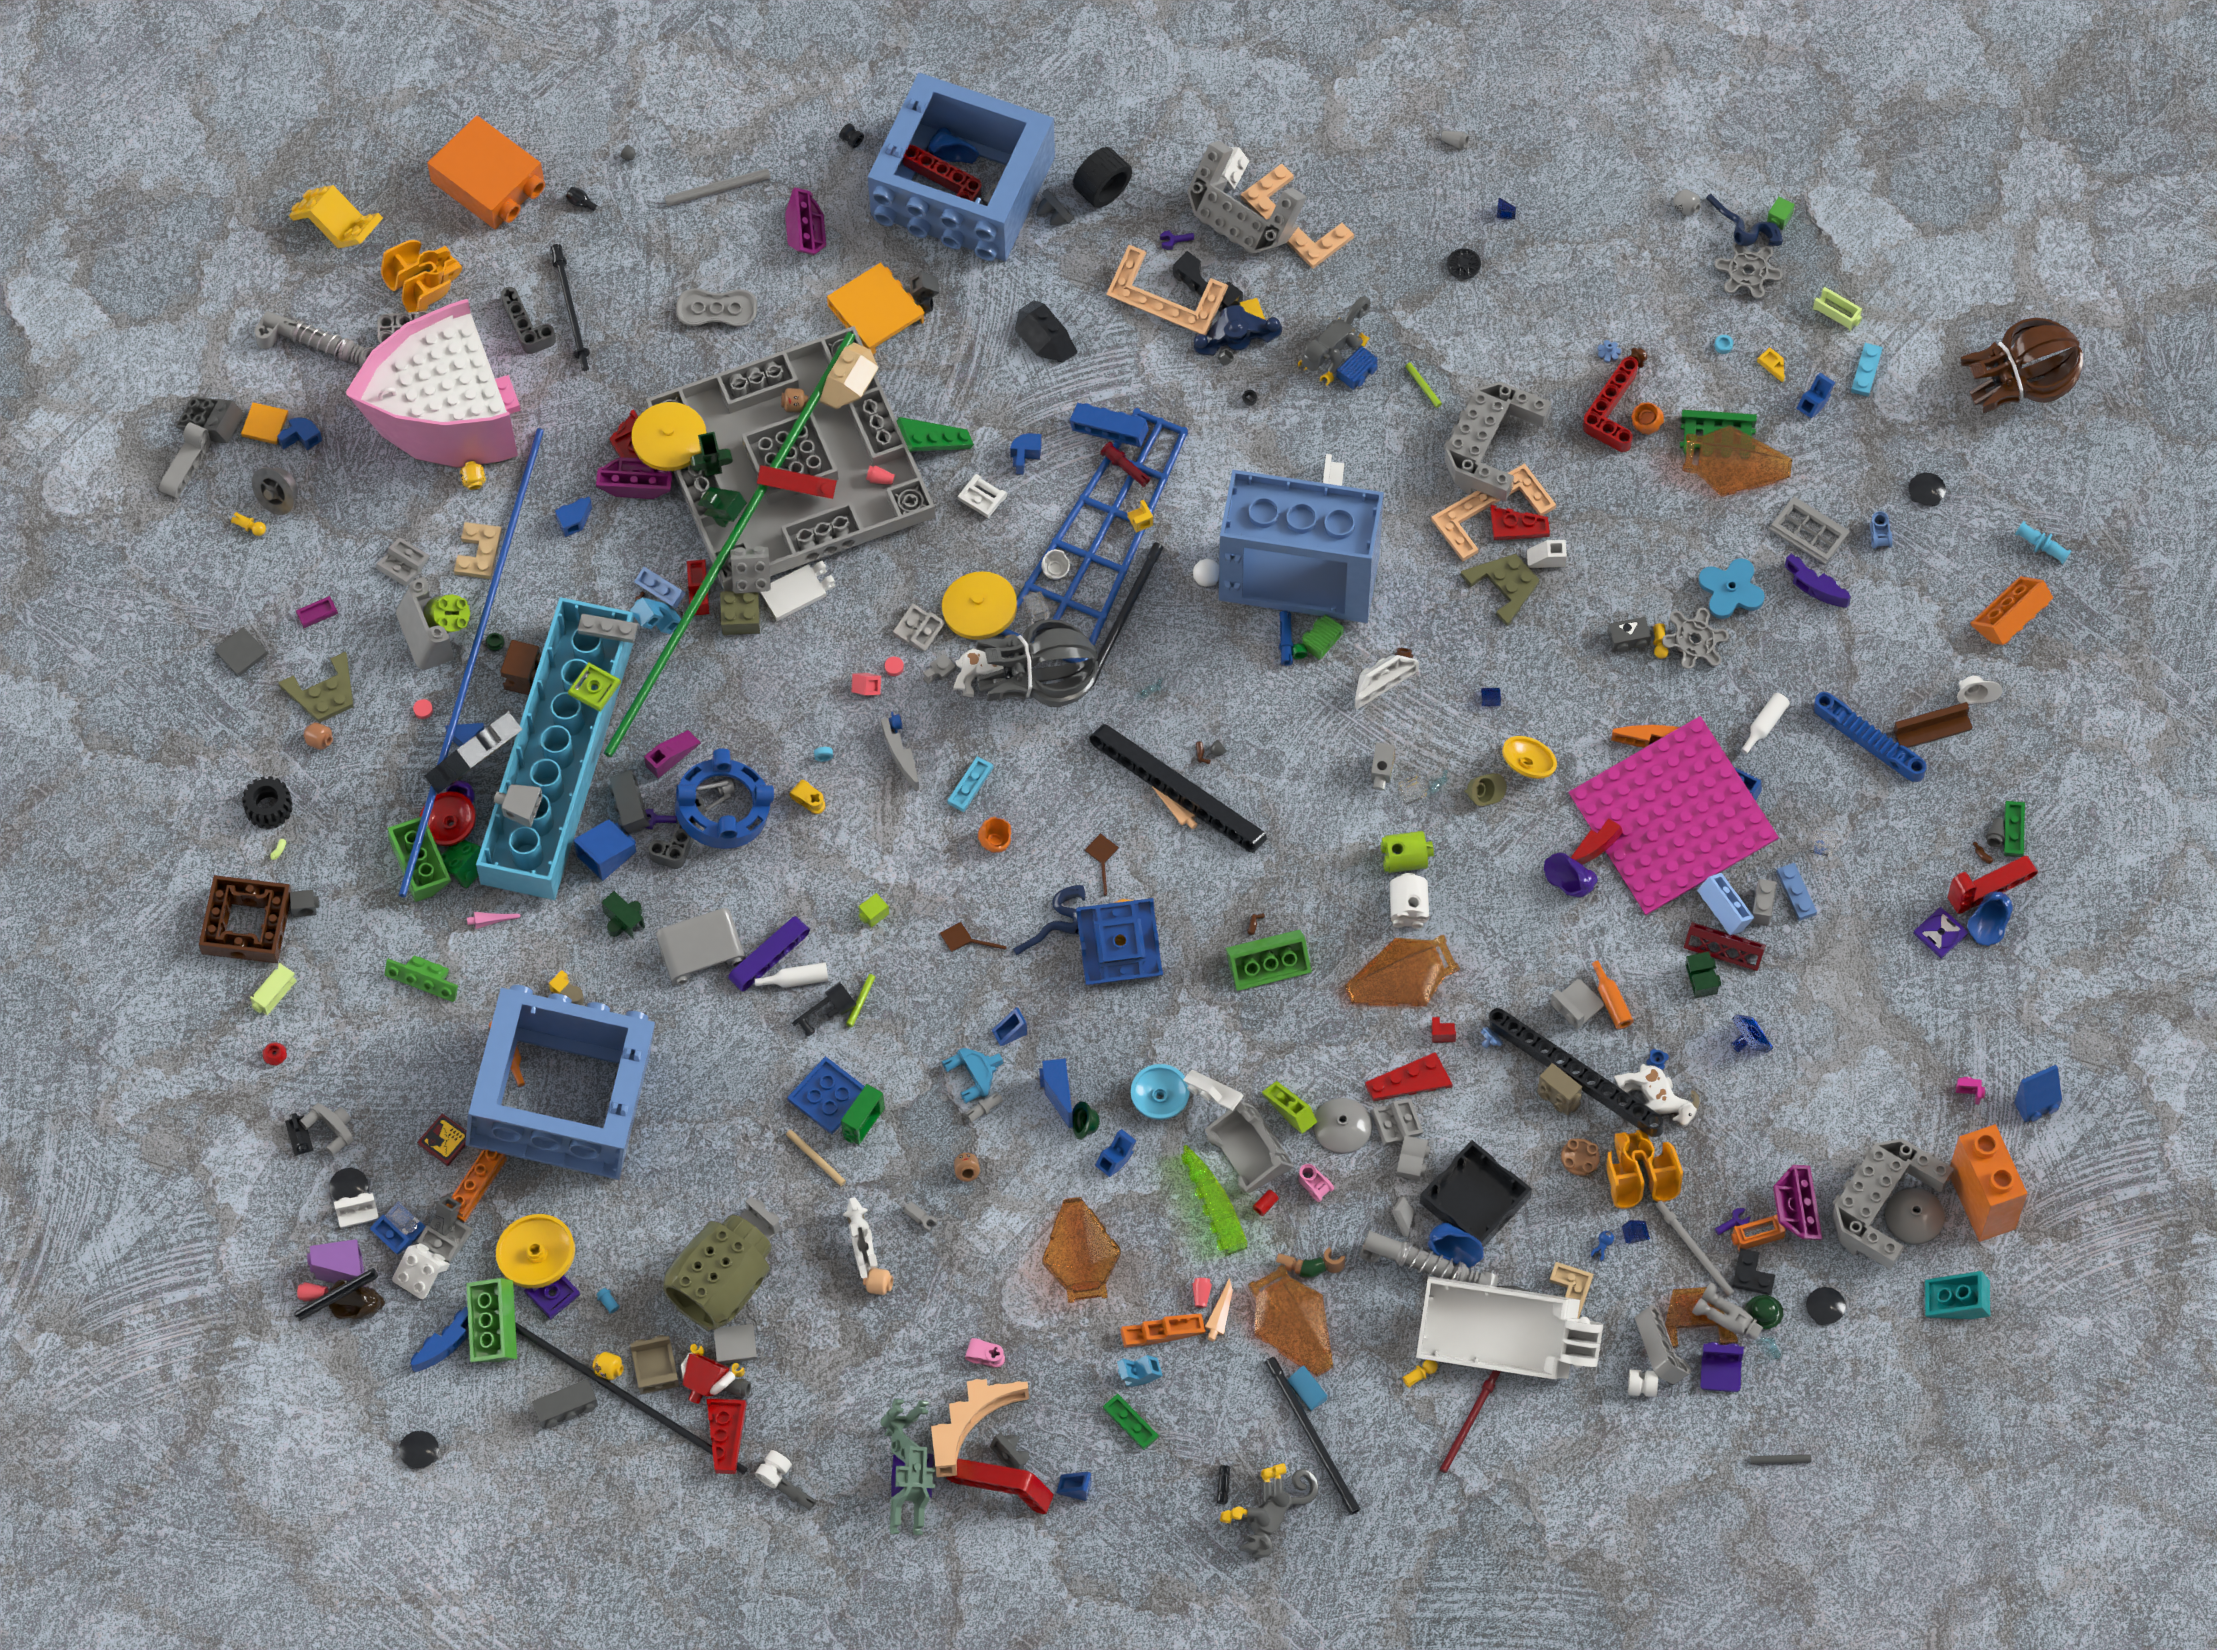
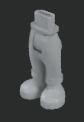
[1692,1282,1763,1340]

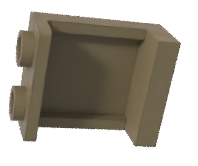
[630,1335,679,1395]

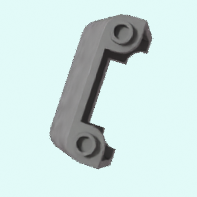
[396,576,454,670]
[656,908,746,986]
[1204,1101,1294,1193]

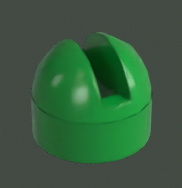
[1292,643,1308,659]

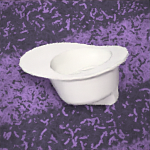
[1957,676,2003,704]

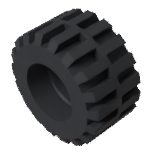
[242,776,293,829]

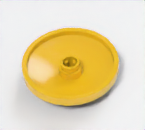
[632,402,707,471]
[942,571,1017,640]
[496,1214,575,1288]

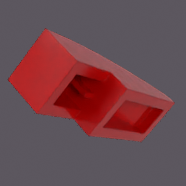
[687,559,710,616]
[1570,818,1623,865]

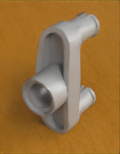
[299,1103,354,1156]

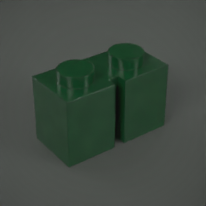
[1685,951,1721,999]

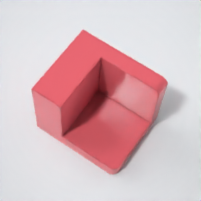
[851,673,881,695]

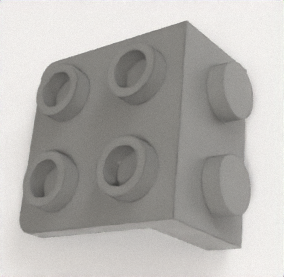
[730,546,771,593]
[1551,979,1604,1030]
[740,1196,780,1241]

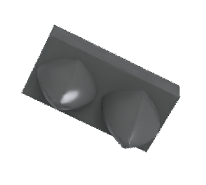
[1036,189,1074,225]
[989,1432,1029,1470]

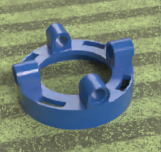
[675,748,774,849]

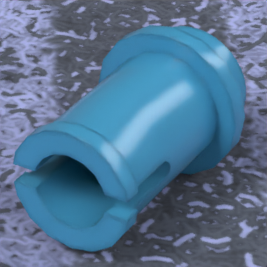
[596,1288,620,1314]

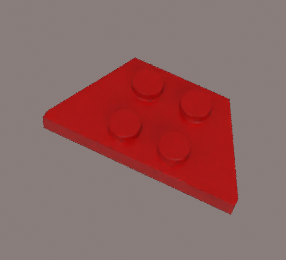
[609,409,639,458]

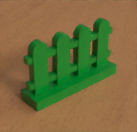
[1680,410,1757,460]

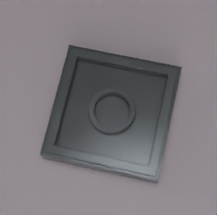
[214,627,268,677]

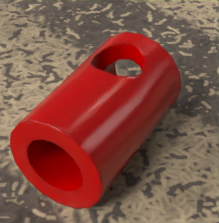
[1253,1189,1279,1216]

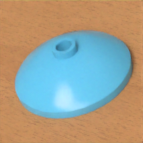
[1131,1064,1190,1120]

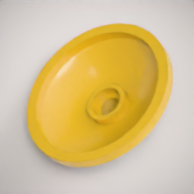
[1502,736,1557,779]

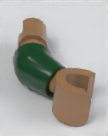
[1276,1247,1345,1278]

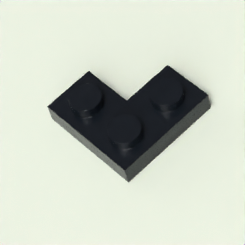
[1732,1248,1775,1296]

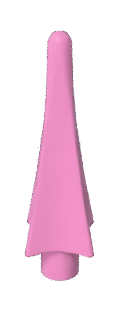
[467,912,521,929]

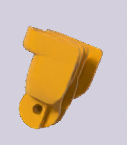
[381,240,462,312]
[1606,1130,1683,1209]

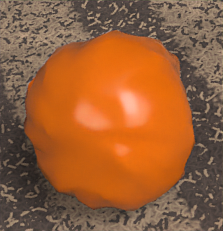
[1631,402,1664,435]
[978,816,1011,853]

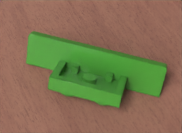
[384,955,458,1002]

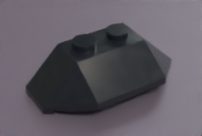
[1015,300,1077,363]

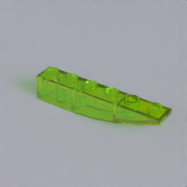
[1181,1145,1248,1256]

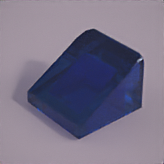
[1497,198,1516,219]
[1481,688,1501,706]
[1622,1220,1650,1243]

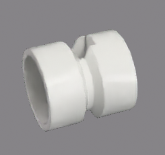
[1628,1369,1658,1397]
[755,1450,792,1489]

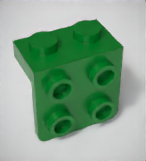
[441,840,481,889]

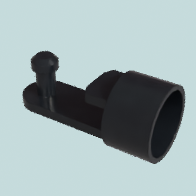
[792,981,856,1036]

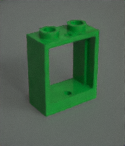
[841,1084,885,1145]

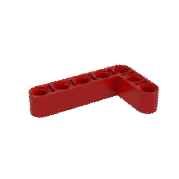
[902,145,982,202]
[1583,357,1638,452]
[1947,855,2038,914]
[946,1458,1054,1514]

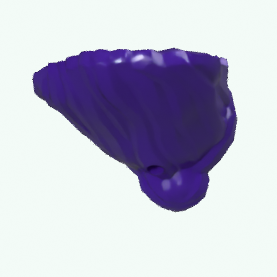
[1544,852,1598,898]

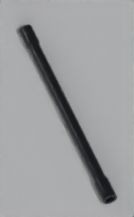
[1089,542,1164,686]
[1265,1357,1361,1515]

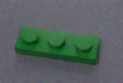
[2004,801,2025,857]
[1103,1393,1159,1450]

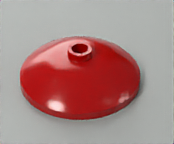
[420,792,476,846]

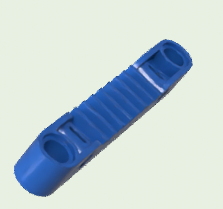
[1813,692,1927,782]

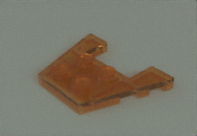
[1665,1287,1738,1348]

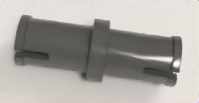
[776,1478,817,1511]

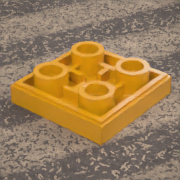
[241,402,289,445]

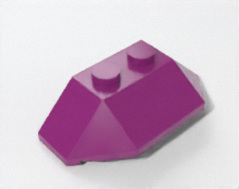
[785,187,827,255]
[596,457,672,499]
[1773,1165,1822,1240]

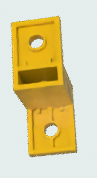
[289,185,383,249]

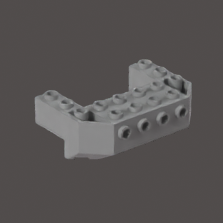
[1187,140,1307,253]
[1443,382,1552,502]
[1832,1139,1954,1270]

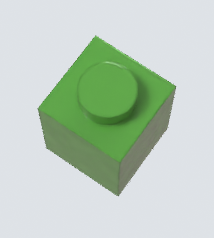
[1767,197,1795,230]

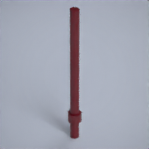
[1439,1370,1501,1473]

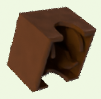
[500,640,542,695]

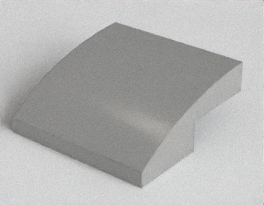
[376,537,430,587]
[892,603,945,652]
[1371,1098,1424,1146]
[417,1219,474,1262]
[714,1324,757,1364]

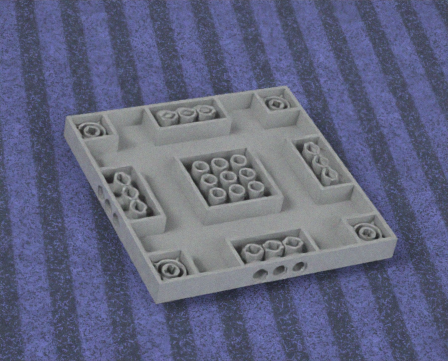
[646,326,935,591]

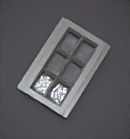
[1769,496,1850,565]

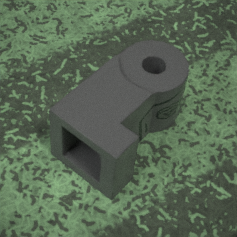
[431,1196,461,1236]

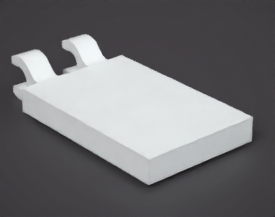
[759,561,836,621]

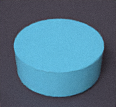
[1714,335,1733,354]
[814,747,833,762]

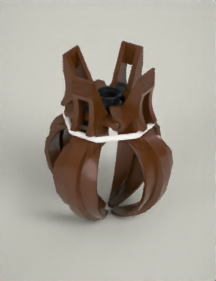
[1961,317,2083,413]

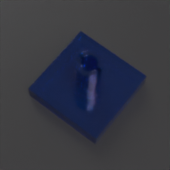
[1731,1014,1773,1053]

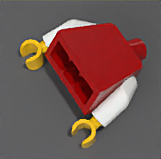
[681,1344,745,1404]

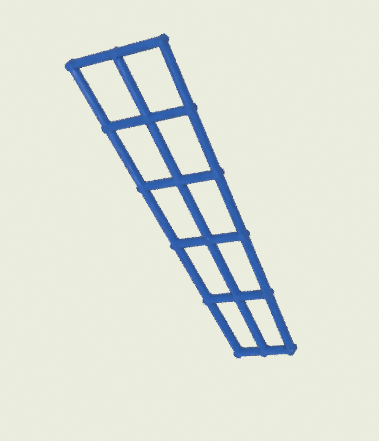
[998,408,1188,663]

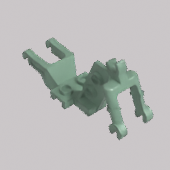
[880,1399,936,1536]

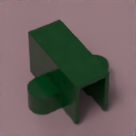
[690,432,733,477]
[697,487,747,528]
[601,891,645,939]

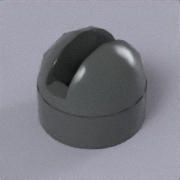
[620,144,636,161]
[1218,348,1234,365]
[1211,739,1227,756]

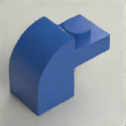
[1796,372,1836,418]
[277,417,322,450]
[1010,433,1042,475]
[1095,1129,1136,1177]

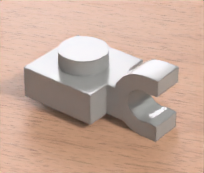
[923,654,956,685]

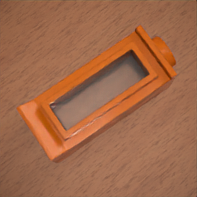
[1731,1214,1786,1251]

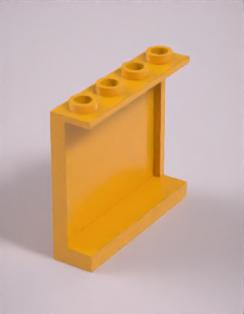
[827,262,925,355]

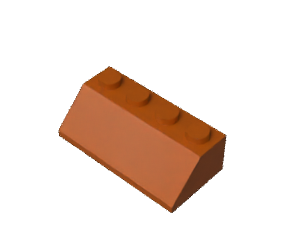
[1970,576,2054,645]

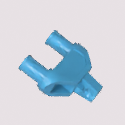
[942,1048,1003,1104]

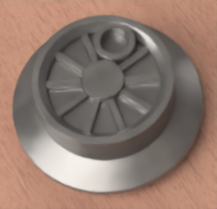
[252,467,298,515]

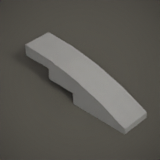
[881,718,919,790]

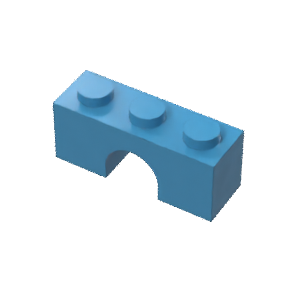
[630,597,681,634]

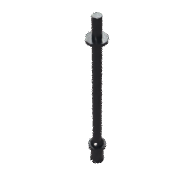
[550,244,590,371]

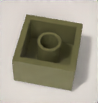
[720,591,760,635]

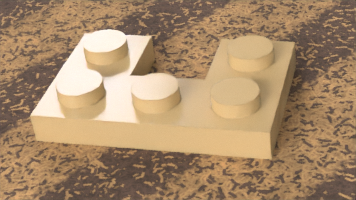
[454,522,502,579]
[1549,1262,1594,1319]

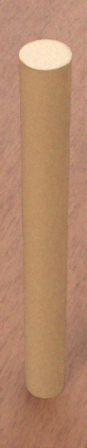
[786,1129,846,1186]

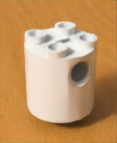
[1390,873,1429,929]

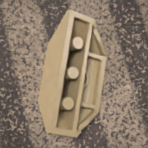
[820,343,878,409]

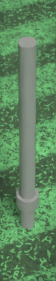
[1656,1200,1734,1297]

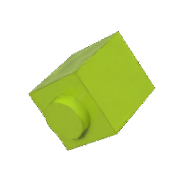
[858,893,889,928]

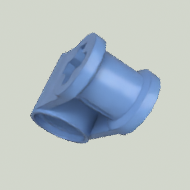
[1870,511,1893,549]

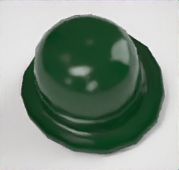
[1072,1101,1100,1140]
[1744,1295,1784,1330]

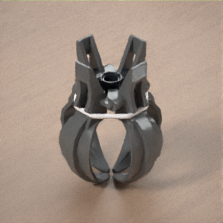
[976,619,1098,707]

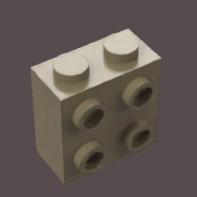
[1537,1063,1582,1115]

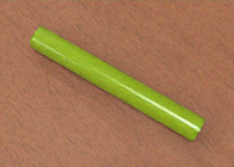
[1405,362,1442,408]
[846,974,876,1027]

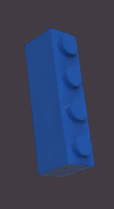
[1070,402,1149,447]

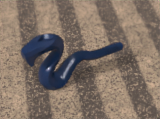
[1706,194,1783,246]
[1013,885,1086,955]

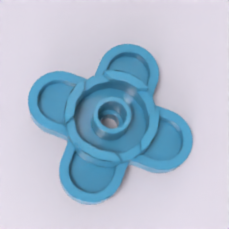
[1699,558,1765,619]

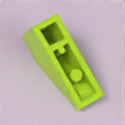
[1262,1081,1317,1134]

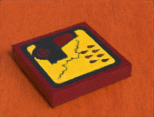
[417,1113,467,1166]

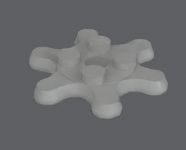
[1715,242,1783,299]
[1662,607,1729,669]

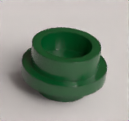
[486,633,505,651]

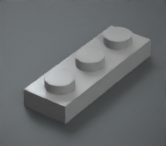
[577,614,638,643]

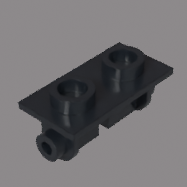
[285,1113,314,1156]

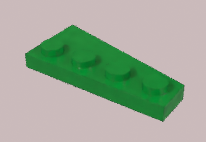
[896,417,974,452]

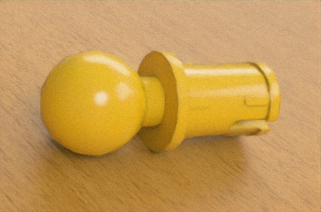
[231,512,266,536]
[1653,623,1669,659]
[1402,1359,1438,1388]

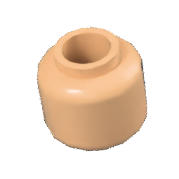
[863,1268,893,1295]

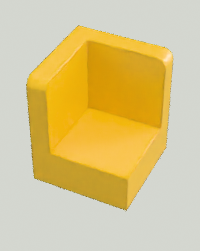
[1127,500,1153,533]

